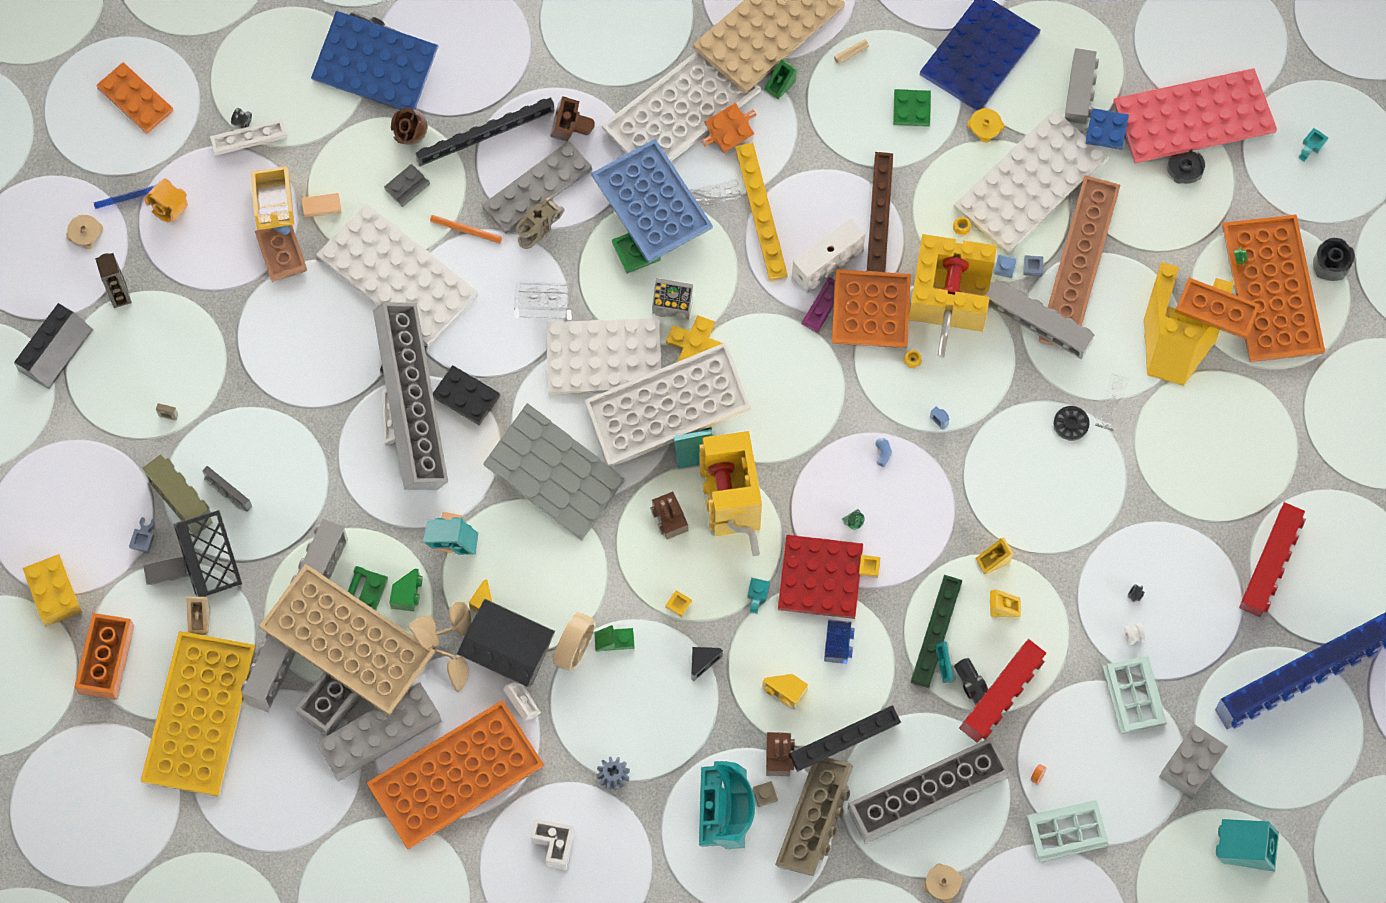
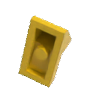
[989,589,1021,617]

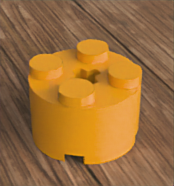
[144,178,188,223]

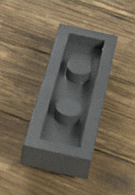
[202,465,252,512]

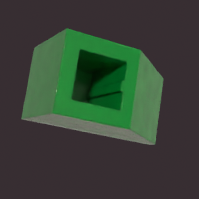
[389,568,423,612]

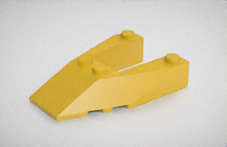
[1143,262,1234,386]

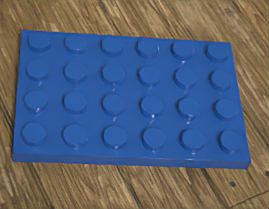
[311,11,439,110]

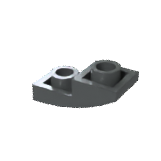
[143,557,188,585]

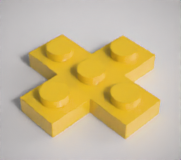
[666,315,723,362]

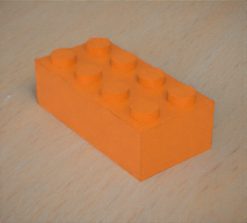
[74,613,135,700]

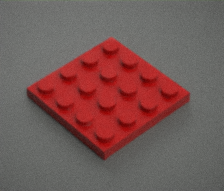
[778,535,863,619]

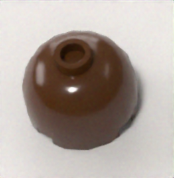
[390,107,428,145]

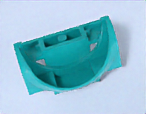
[699,761,755,849]

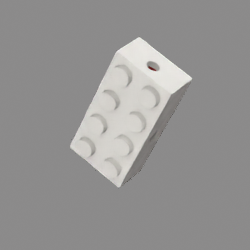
[792,218,866,292]

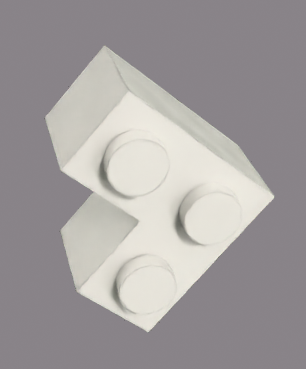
[530,818,575,870]

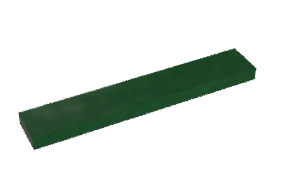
[910,574,963,688]

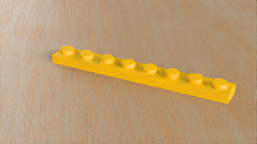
[735,143,788,281]

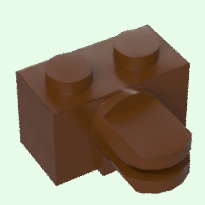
[550,96,595,142]
[650,491,688,539]
[766,732,795,777]

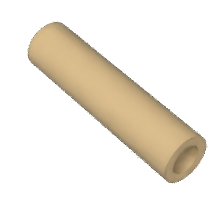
[834,39,869,64]

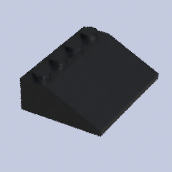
[457,599,555,687]

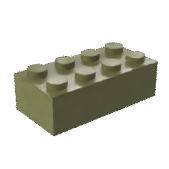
[142,454,213,536]

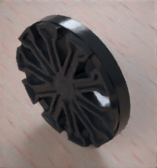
[1053,406,1090,441]

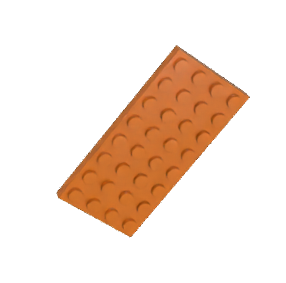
[1222,214,1325,363]
[366,700,544,850]

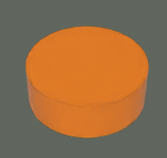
[1031,764,1047,785]

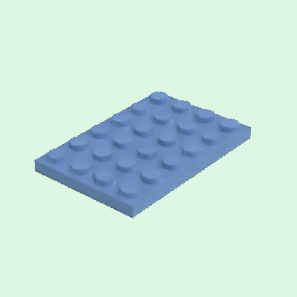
[591,139,713,264]

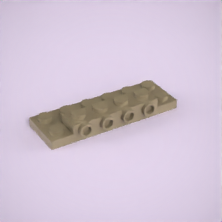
[775,758,853,876]

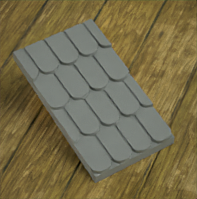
[483,403,625,541]

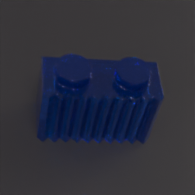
[824,619,855,664]

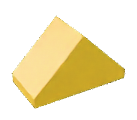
[975,537,1013,574]
[468,579,492,613]

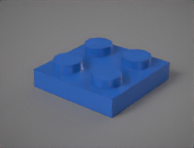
[1085,108,1129,150]

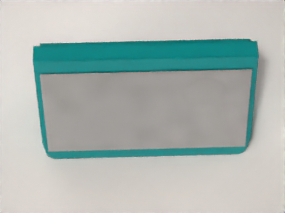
[936,641,956,683]

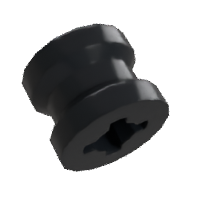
[231,107,252,128]

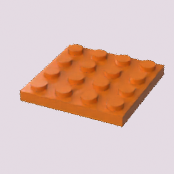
[832,269,911,348]

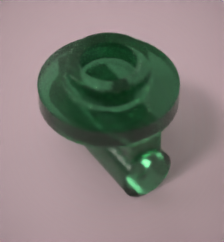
[842,509,865,530]

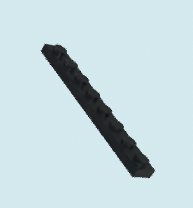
[415,97,555,167]

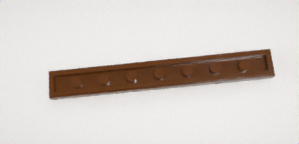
[867,152,894,272]

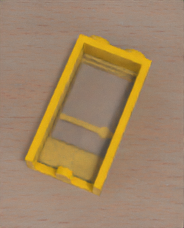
[251,166,295,230]

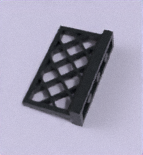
[173,510,242,597]

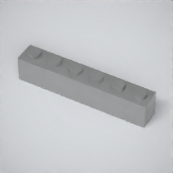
[985,279,1095,360]

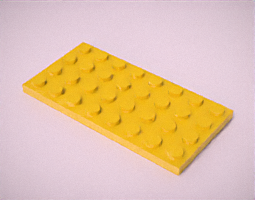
[140,631,256,797]

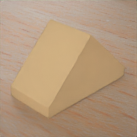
[186,596,210,634]

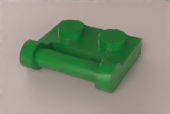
[347,566,388,611]

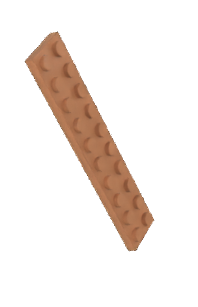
[1038,175,1121,348]

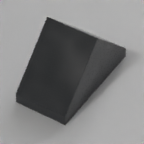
[691,647,723,681]

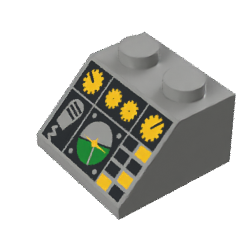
[652,278,693,320]

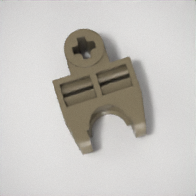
[516,197,565,249]

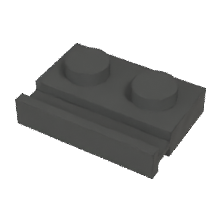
[384,164,430,207]

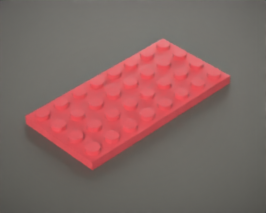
[1113,68,1277,164]

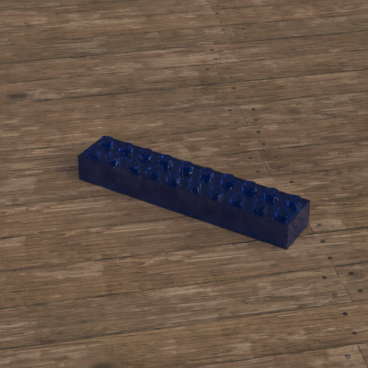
[1215,612,1386,730]

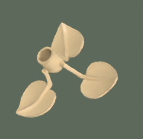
[408,602,471,692]

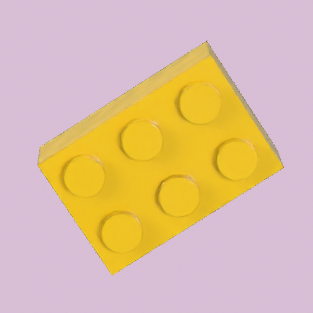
[22,554,82,627]

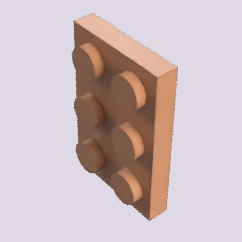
[255,225,308,282]

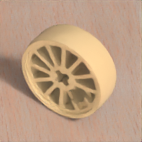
[553,612,596,672]

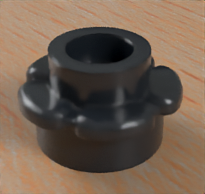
[1127,584,1145,602]

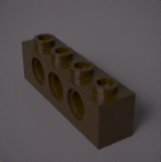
[95,253,132,308]

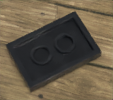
[433,365,500,426]

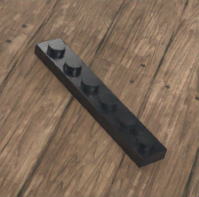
[788,705,902,772]

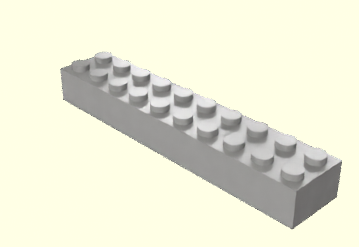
[373,302,448,490]
[241,519,348,713]

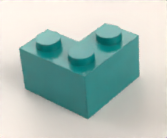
[423,517,479,555]

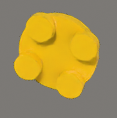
[967,108,1004,143]

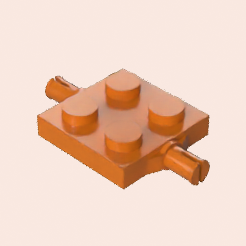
[701,102,757,153]

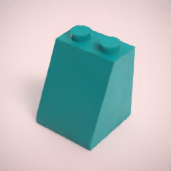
[1216,819,1279,872]

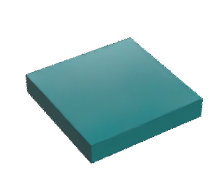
[673,429,713,469]

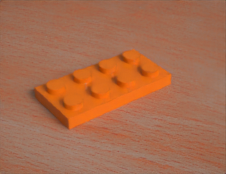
[96,62,174,134]
[1175,277,1260,340]

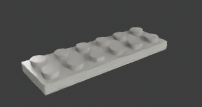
[482,141,592,234]

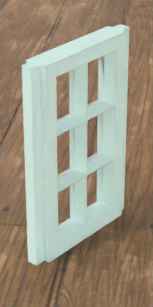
[1103,656,1167,733]
[1027,800,1109,862]

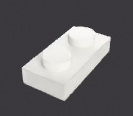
[503,682,541,721]

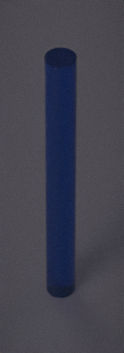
[93,184,157,209]

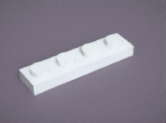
[210,119,287,156]

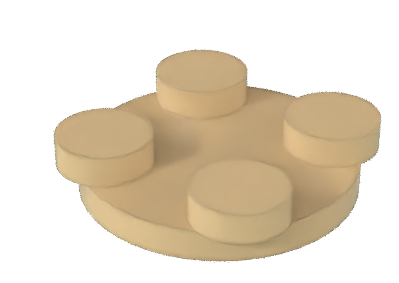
[66,215,103,249]
[923,863,963,903]

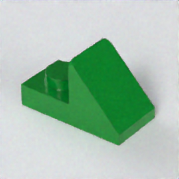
[594,625,635,652]

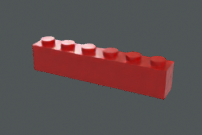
[1239,502,1306,617]
[959,638,1047,743]

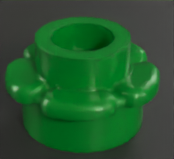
[1234,247,1248,265]

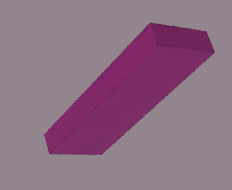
[801,277,835,333]

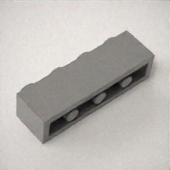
[1064,48,1099,124]

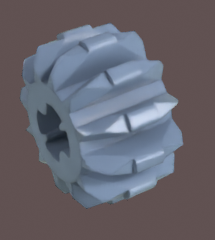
[596,756,630,791]

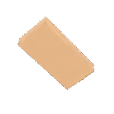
[302,193,341,217]

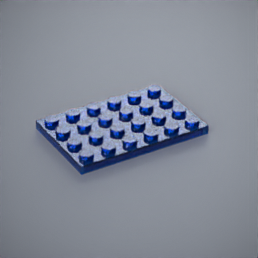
[919,0,1041,111]

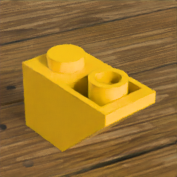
[762,674,808,708]

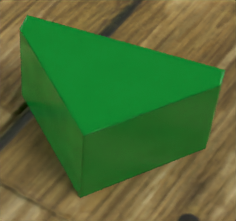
[764,59,797,99]

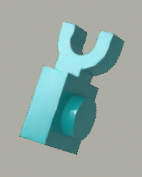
[1298,128,1329,162]
[747,577,770,614]

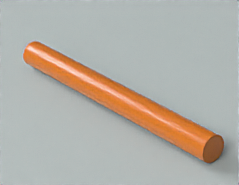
[430,215,502,244]

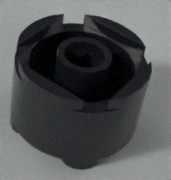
[1313,238,1355,281]

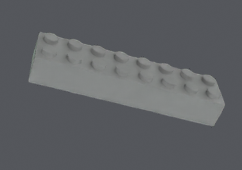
[847,737,1010,844]

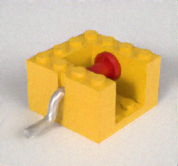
[909,234,997,358]
[699,431,762,556]

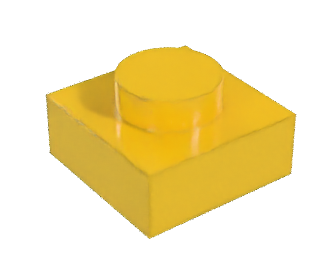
[859,555,881,578]
[665,590,692,618]

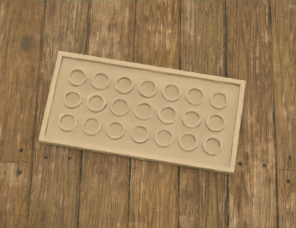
[692,0,845,94]
[259,564,435,716]

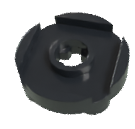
[1167,149,1205,184]

